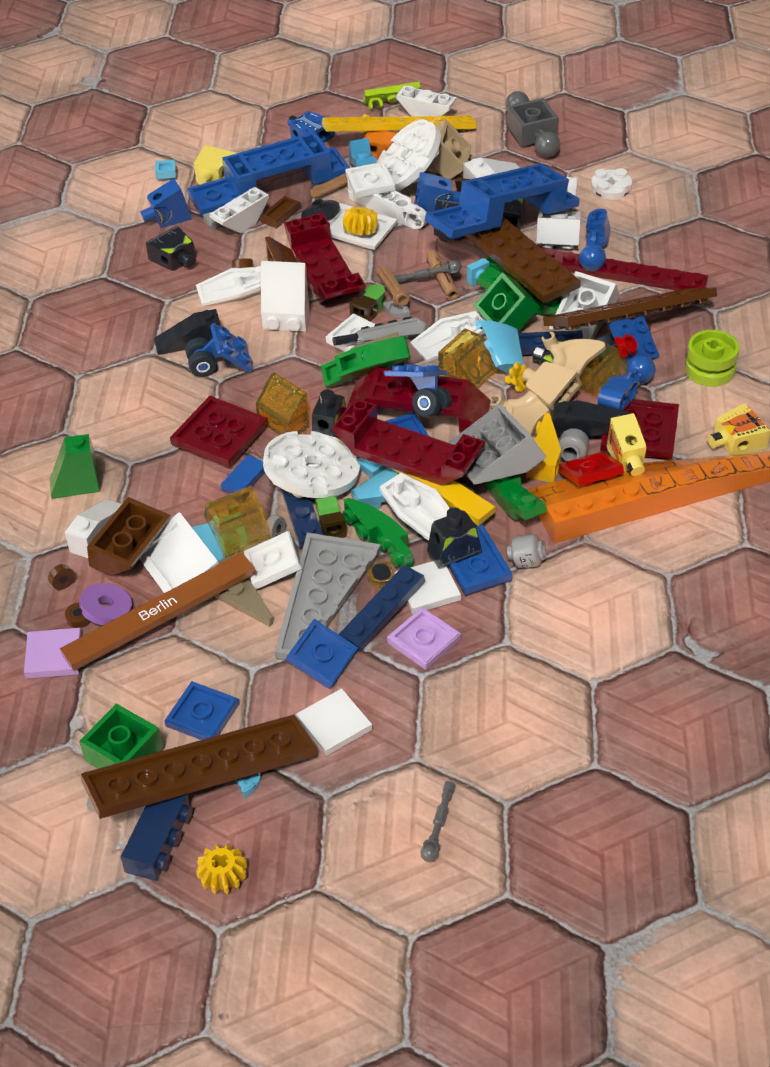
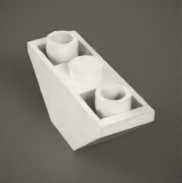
[396,86,457,116]
[209,187,269,233]

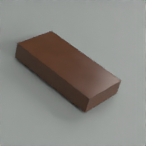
[260,196,301,229]

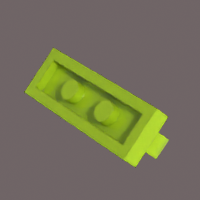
[363,81,421,111]

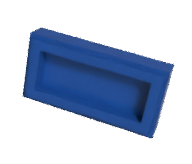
[221,455,265,498]

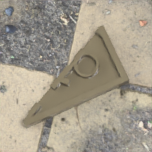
[213,552,273,627]

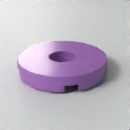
[79,583,132,625]

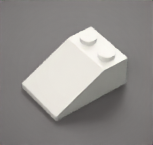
[463,158,520,179]
[536,210,581,249]
[261,261,310,332]
[549,271,619,340]

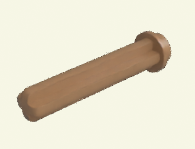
[310,173,348,200]
[376,265,410,306]

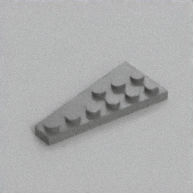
[275,533,381,660]

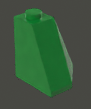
[50,434,100,499]

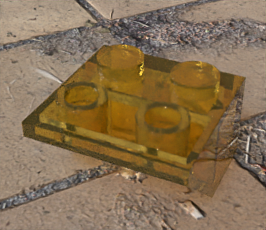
[438,328,498,388]
[579,340,628,397]
[256,372,310,435]
[204,486,271,558]

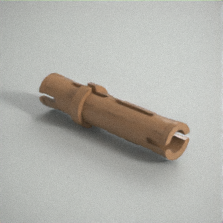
[426,250,460,300]

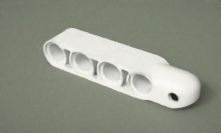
[347,179,427,230]

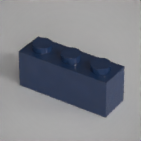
[121,794,192,881]

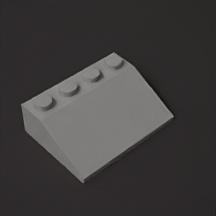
[448,404,546,485]

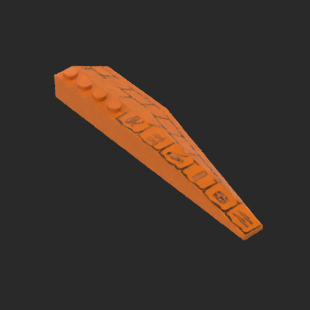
[527,451,770,544]

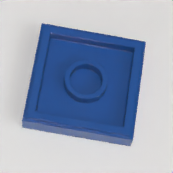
[285,618,358,689]
[164,681,239,740]

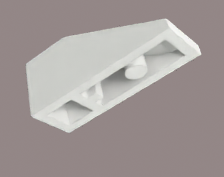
[65,499,122,558]

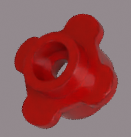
[614,334,638,358]

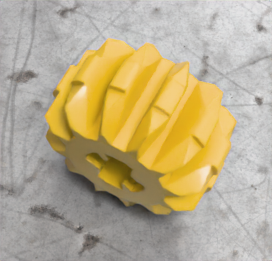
[343,206,378,236]
[196,843,247,895]

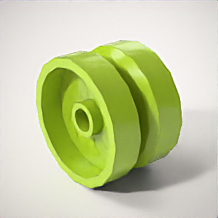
[685,330,739,387]

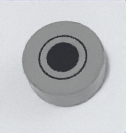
[264,515,286,539]

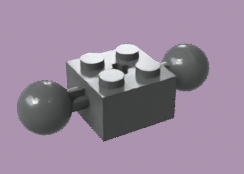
[505,91,560,157]

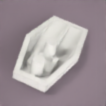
[196,266,261,306]
[410,311,486,363]
[379,473,450,541]

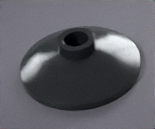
[301,199,341,220]

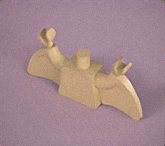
[490,332,606,436]

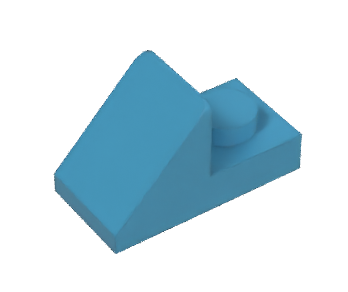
[348,138,376,167]

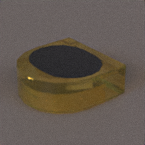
[367,561,394,588]

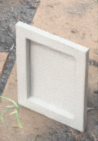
[328,203,397,250]
[139,512,220,593]

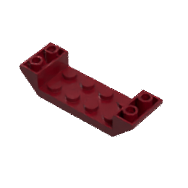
[284,213,366,303]
[346,368,491,432]
[332,398,485,486]

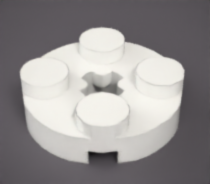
[591,168,632,200]

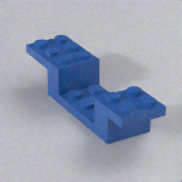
[187,132,350,216]
[425,163,580,239]

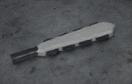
[332,316,427,346]

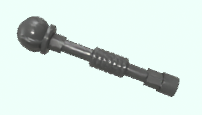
[394,260,462,283]
[420,781,456,862]

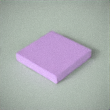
[387,607,461,670]
[24,628,81,679]

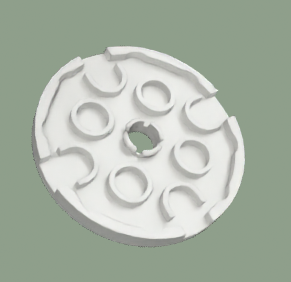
[377,119,441,191]
[263,431,360,498]

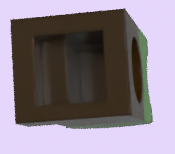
[349,284,385,322]
[315,495,347,538]

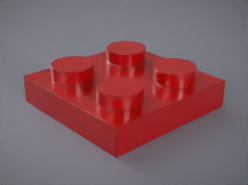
[558,452,624,487]

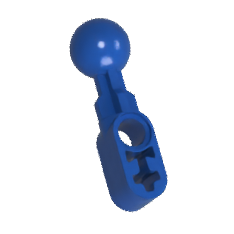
[579,209,611,272]
[598,354,656,410]

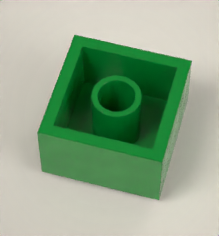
[474,272,540,331]
[79,703,163,769]

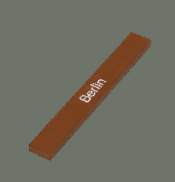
[60,552,256,671]

